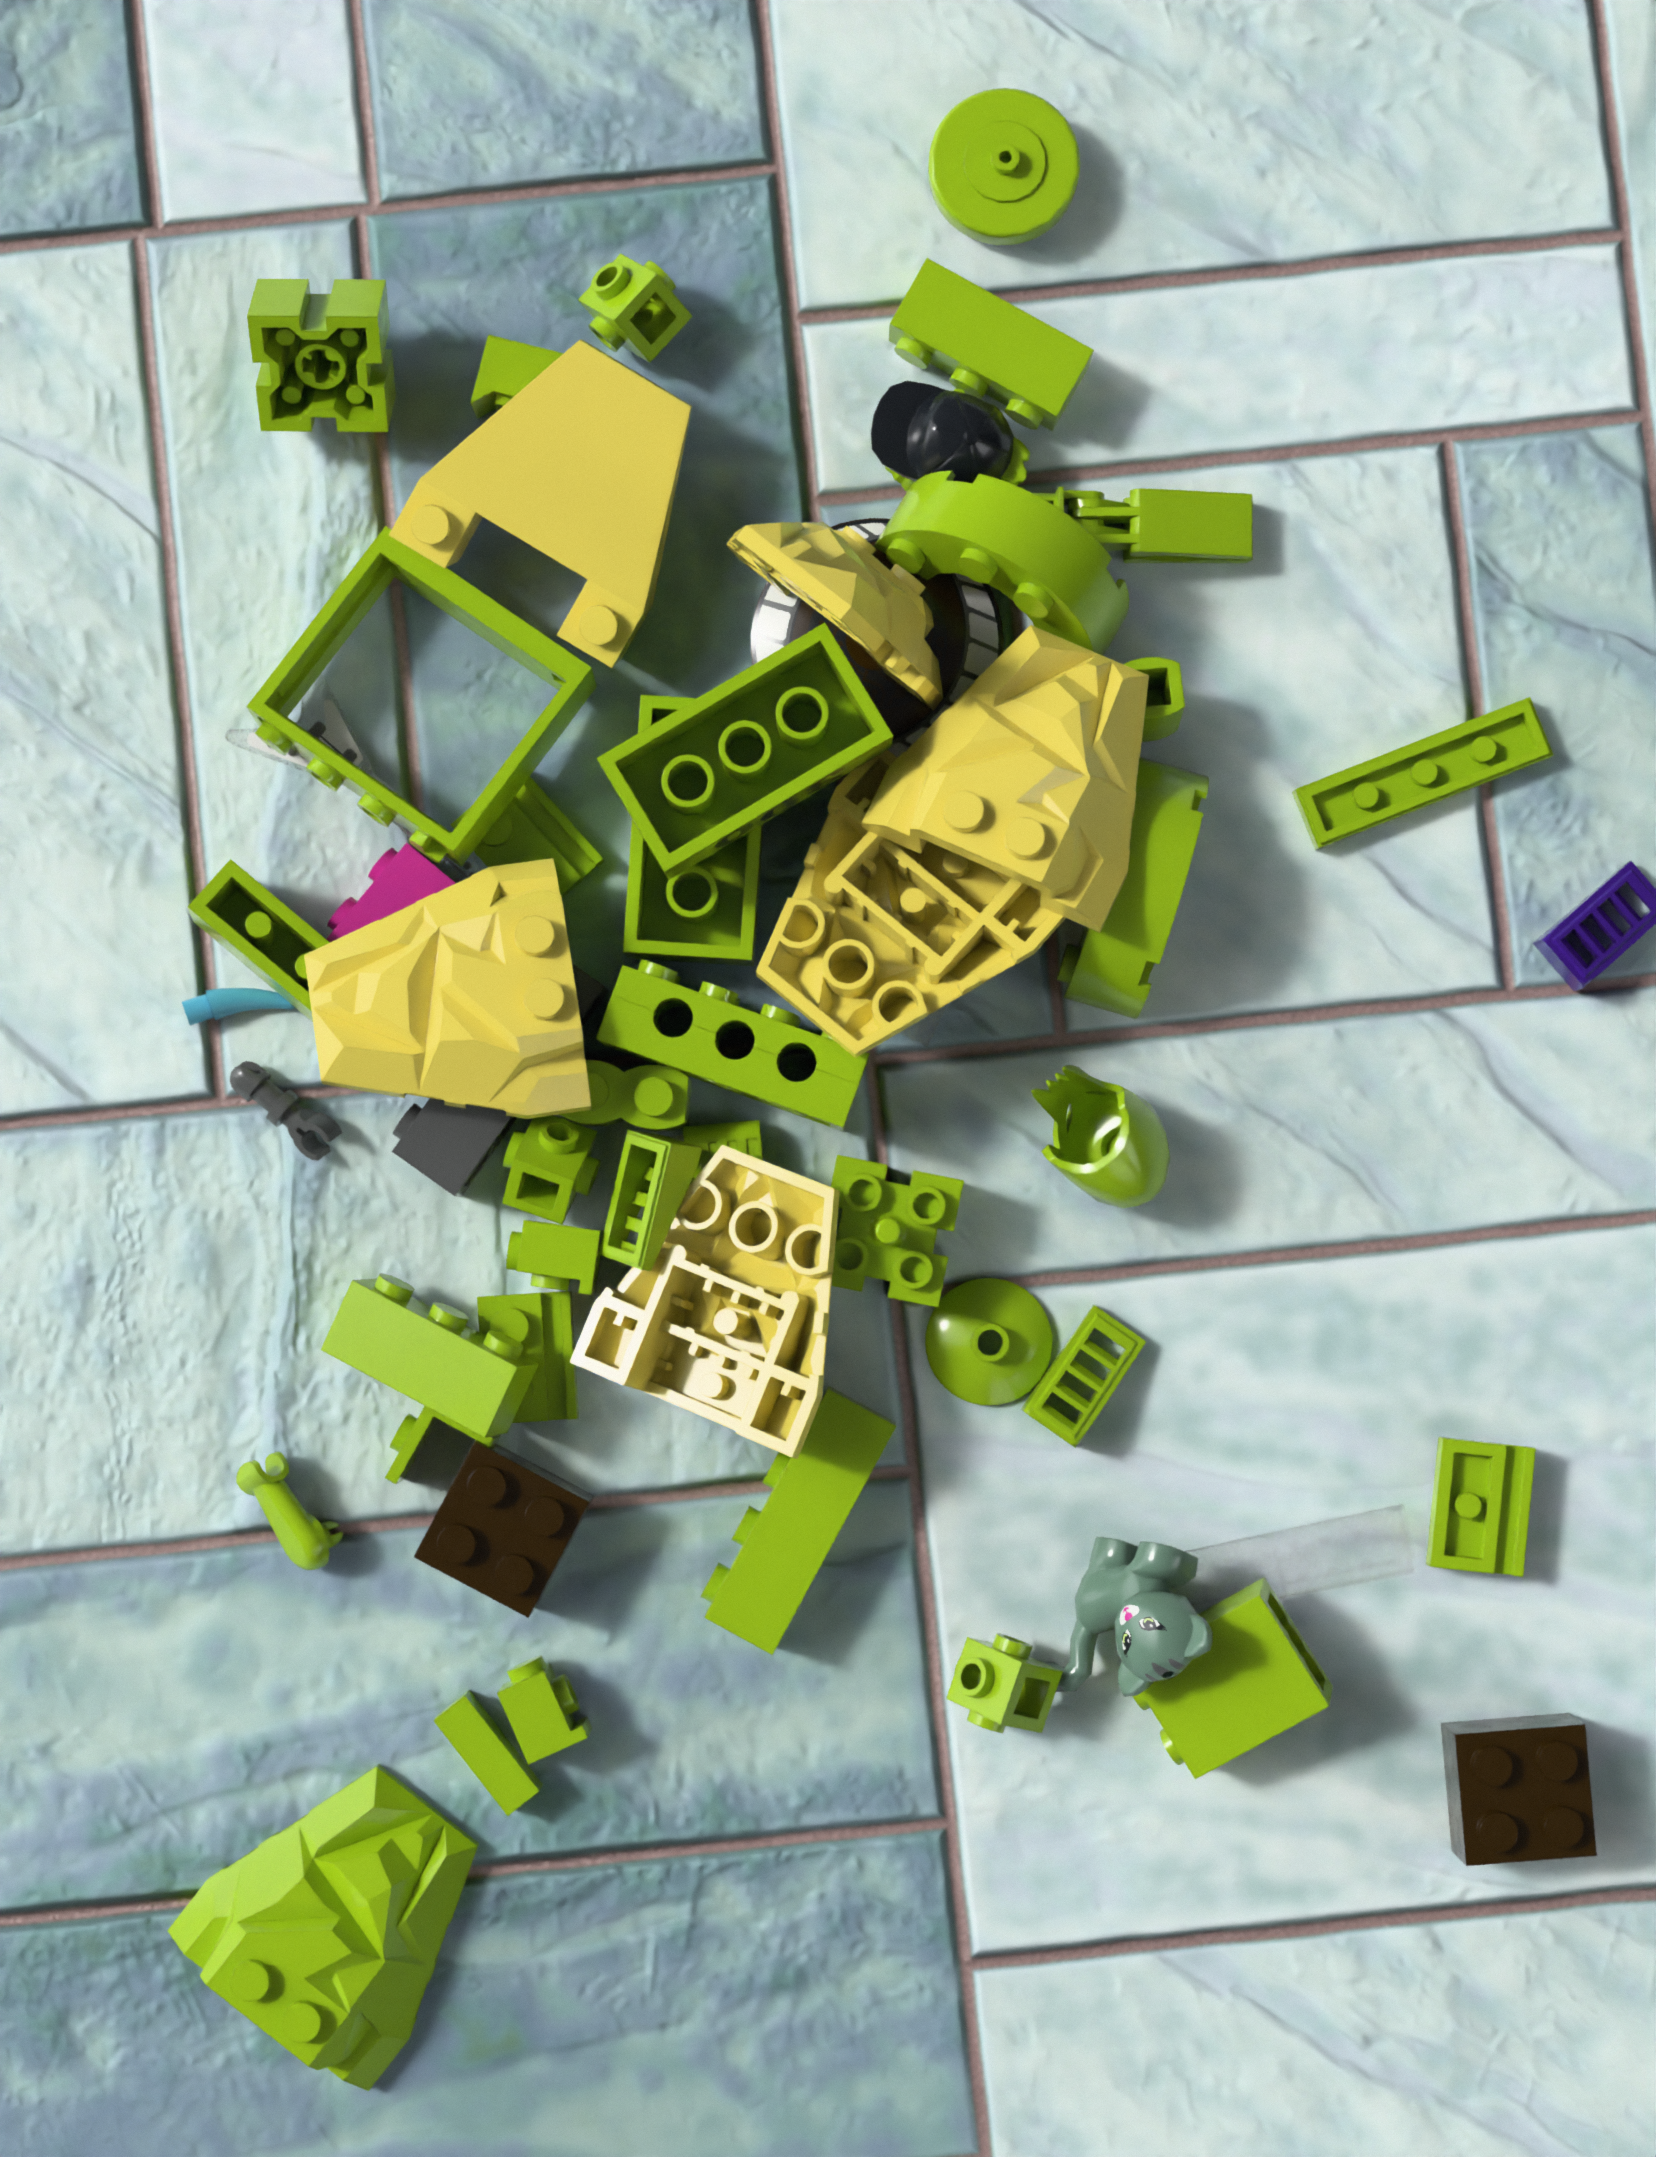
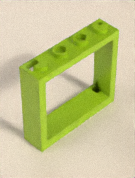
[246,526,597,867]

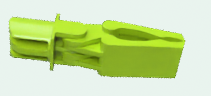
[1033,487,1253,563]

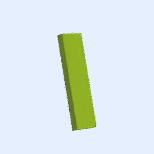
[1292,697,1554,851]

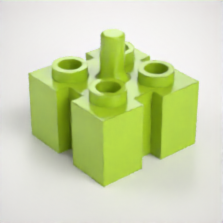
[247,279,396,432]
[831,1155,964,1308]

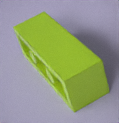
[433,1690,543,1816]

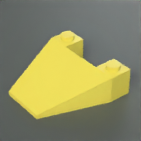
[389,339,692,668]

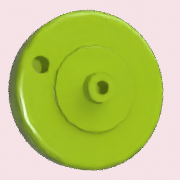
[928,88,1081,246]

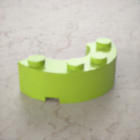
[874,471,1129,656]
[1057,757,1209,1019]

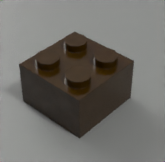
[414,1440,595,1618]
[1441,1713,1597,1866]

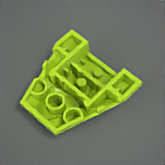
[167,1764,479,2091]

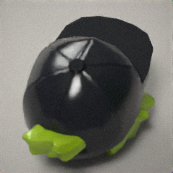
[871,381,1030,491]

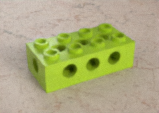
[596,959,870,1132]

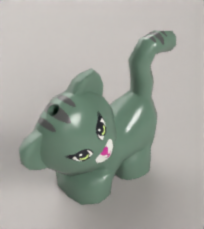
[1045,1537,1213,1697]

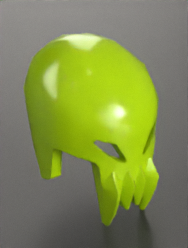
[1031,1065,1170,1209]

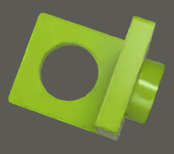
[385,1406,501,1484]

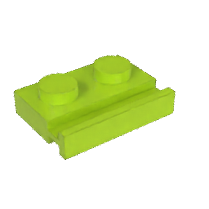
[450,777,604,899]
[477,1291,579,1423]
[1426,1437,1536,1577]

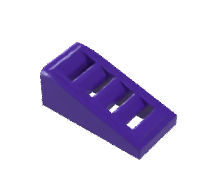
[1533,861,1656,991]

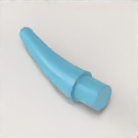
[182,988,295,1026]

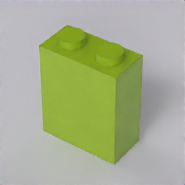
[1132,1577,1333,1780]

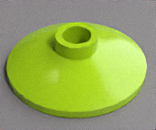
[925,1278,1053,1406]

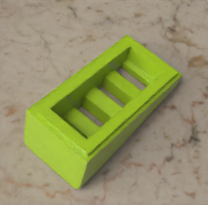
[599,1130,702,1271]
[1021,1305,1147,1448]

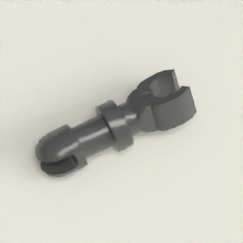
[230,1061,342,1161]

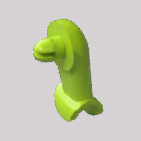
[236,1452,343,1571]

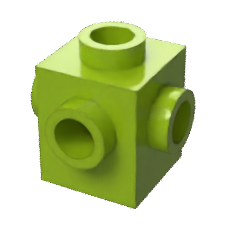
[578,253,693,363]
[502,1115,601,1225]
[946,1633,1063,1733]

